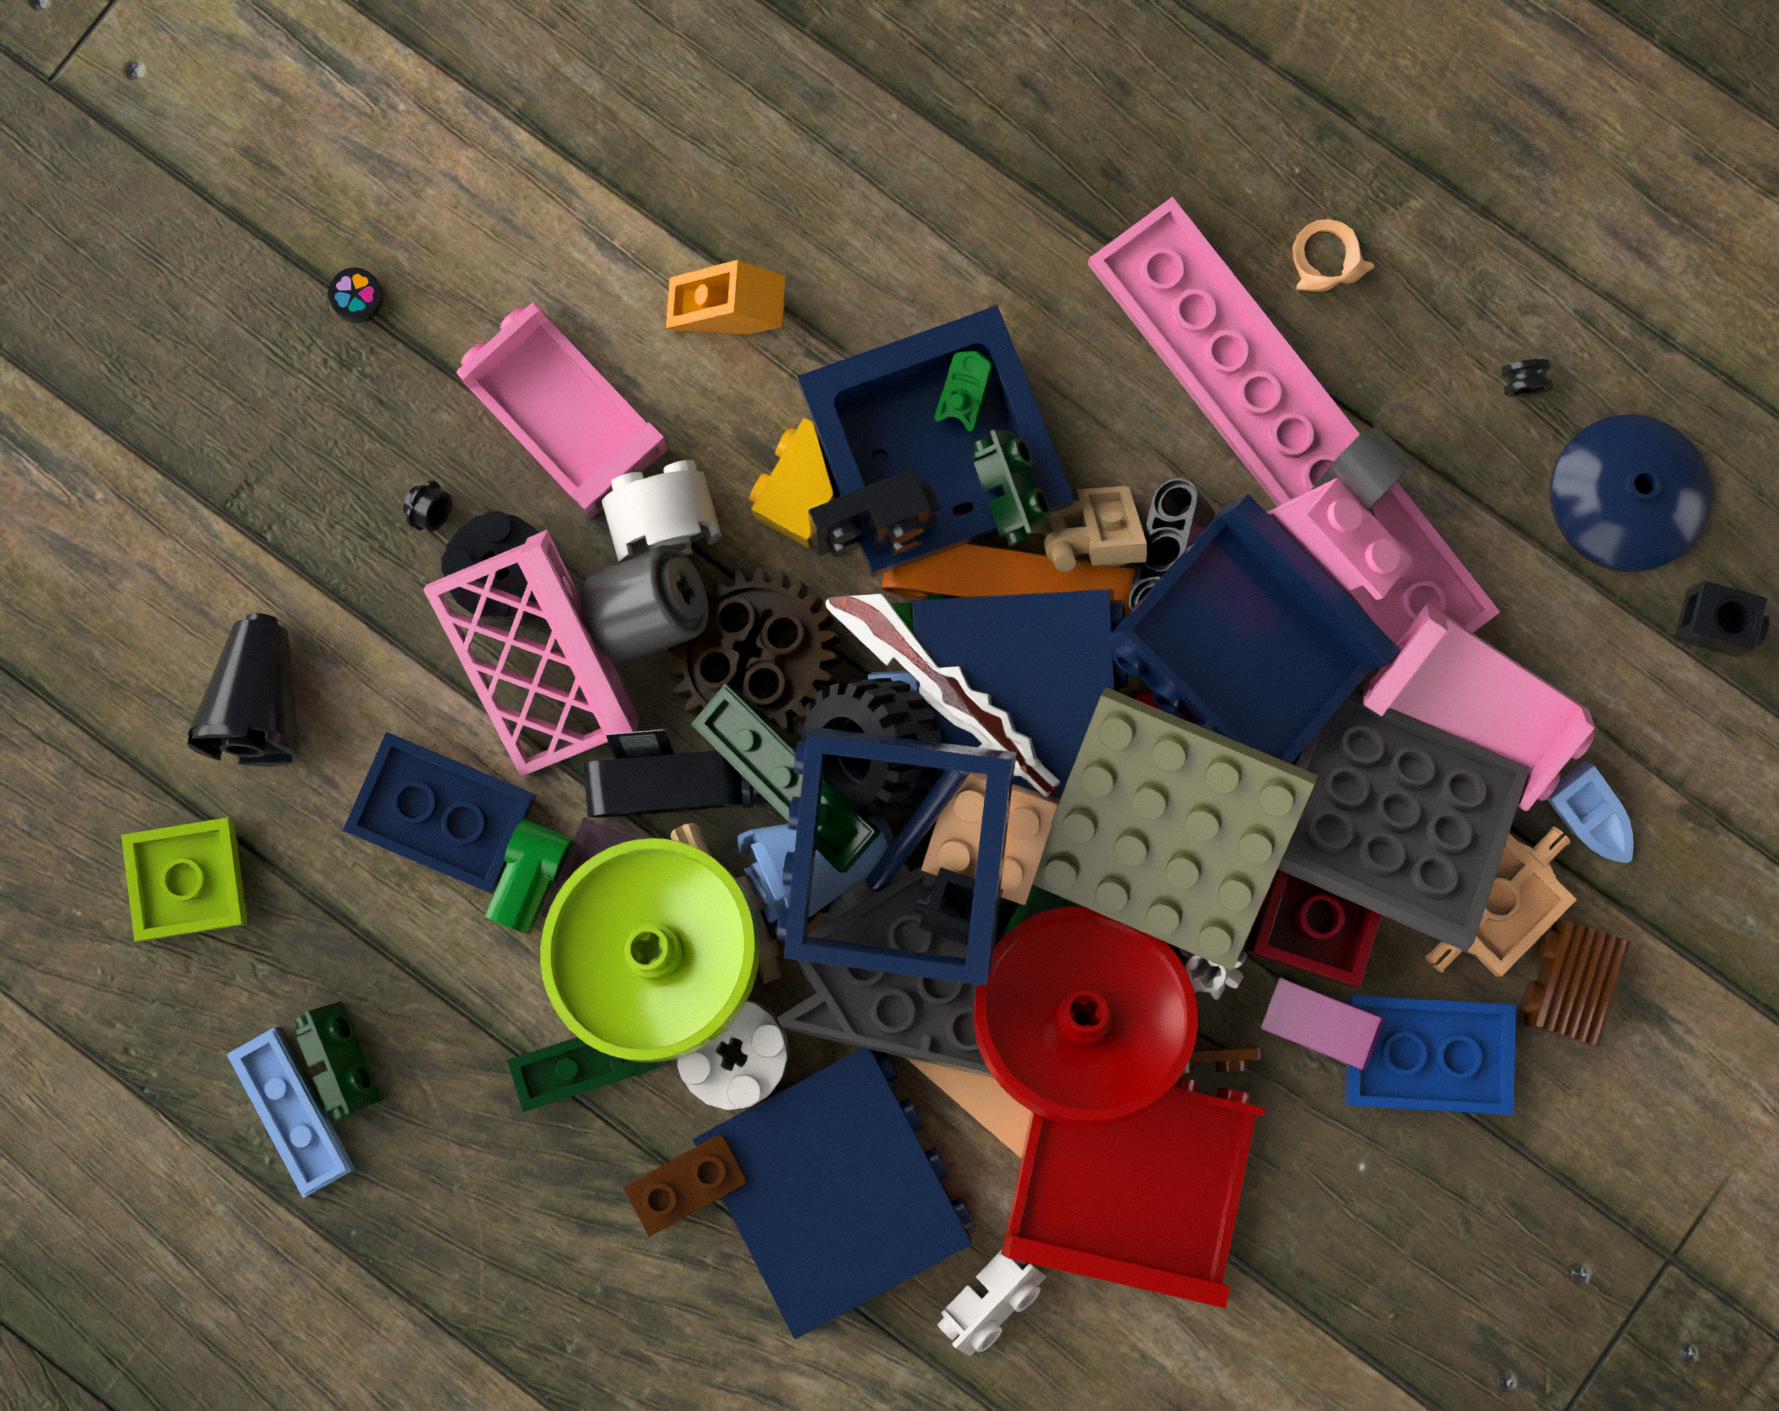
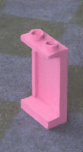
[456,302,669,519]

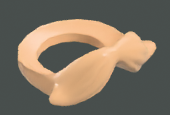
[1292,219,1375,292]

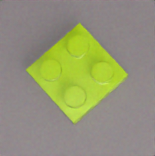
[121,817,248,942]

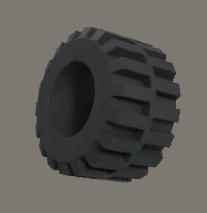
[796,678,942,818]

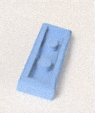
[227,1027,355,1198]

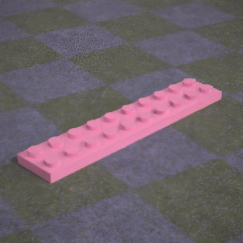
[1088,197,1500,645]

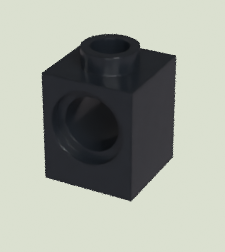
[1674,581,1769,657]

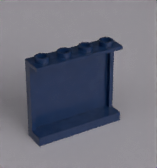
[1103,494,1400,764]
[912,589,1128,799]
[692,1047,976,1339]

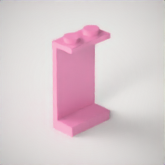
[1267,478,1413,600]
[1363,603,1595,812]

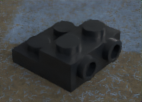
[808,468,940,557]

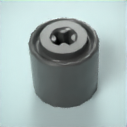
[581,545,709,664]

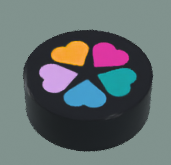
[328,267,383,323]

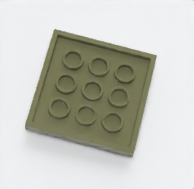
[1032,687,1318,971]

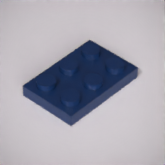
[342,732,537,894]

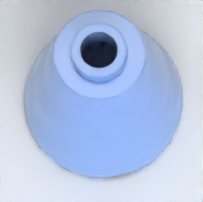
[738,817,894,933]

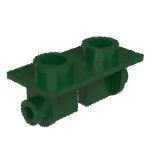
[971,430,1053,546]
[293,1001,381,1120]

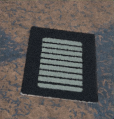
[606,729,675,759]

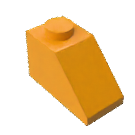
[666,260,786,335]

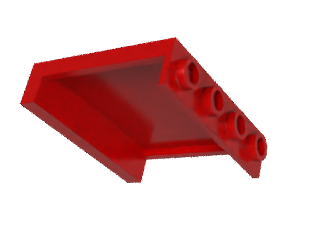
[1001,1077,1266,1308]

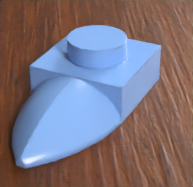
[1547,760,1634,863]

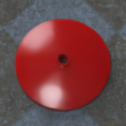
[973,906,1198,1127]

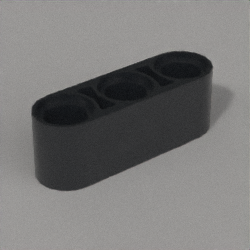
[1128,477,1215,611]
[584,750,743,818]

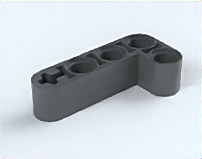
[1310,425,1415,510]

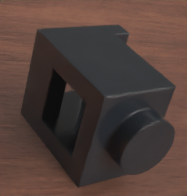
[913,867,1004,946]

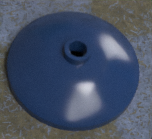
[1550,415,1712,572]

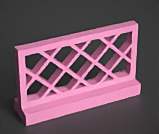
[423,530,640,777]

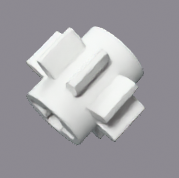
[1179,948,1247,1000]

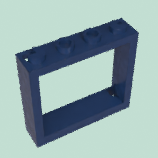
[777,727,1017,986]

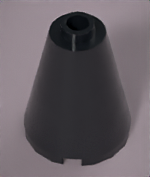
[187,613,299,767]

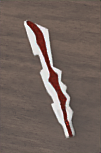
[826,594,1060,797]

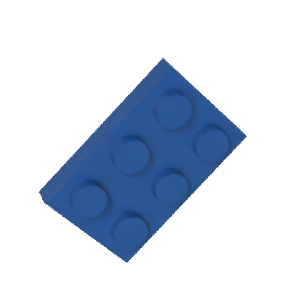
[1344,995,1516,1115]

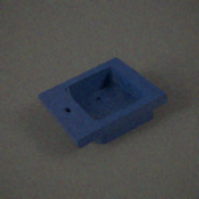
[797,305,1075,577]

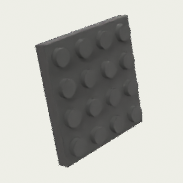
[1278,692,1530,952]

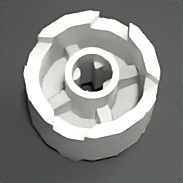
[602,460,722,563]
[677,999,790,1110]

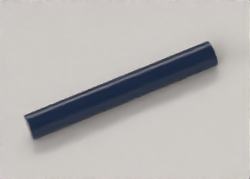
[865,769,970,893]

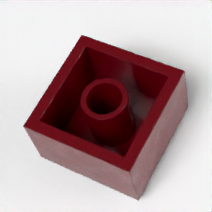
[1244,869,1382,987]

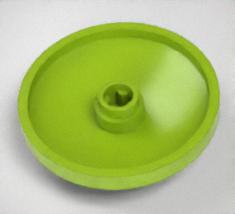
[540,838,760,1062]

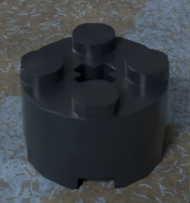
[441,511,539,627]

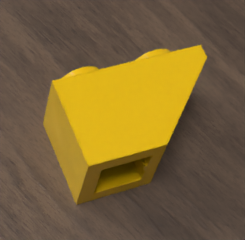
[749,417,834,549]

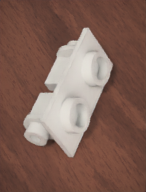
[937,1249,1047,1356]

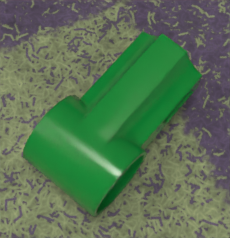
[485,818,574,934]

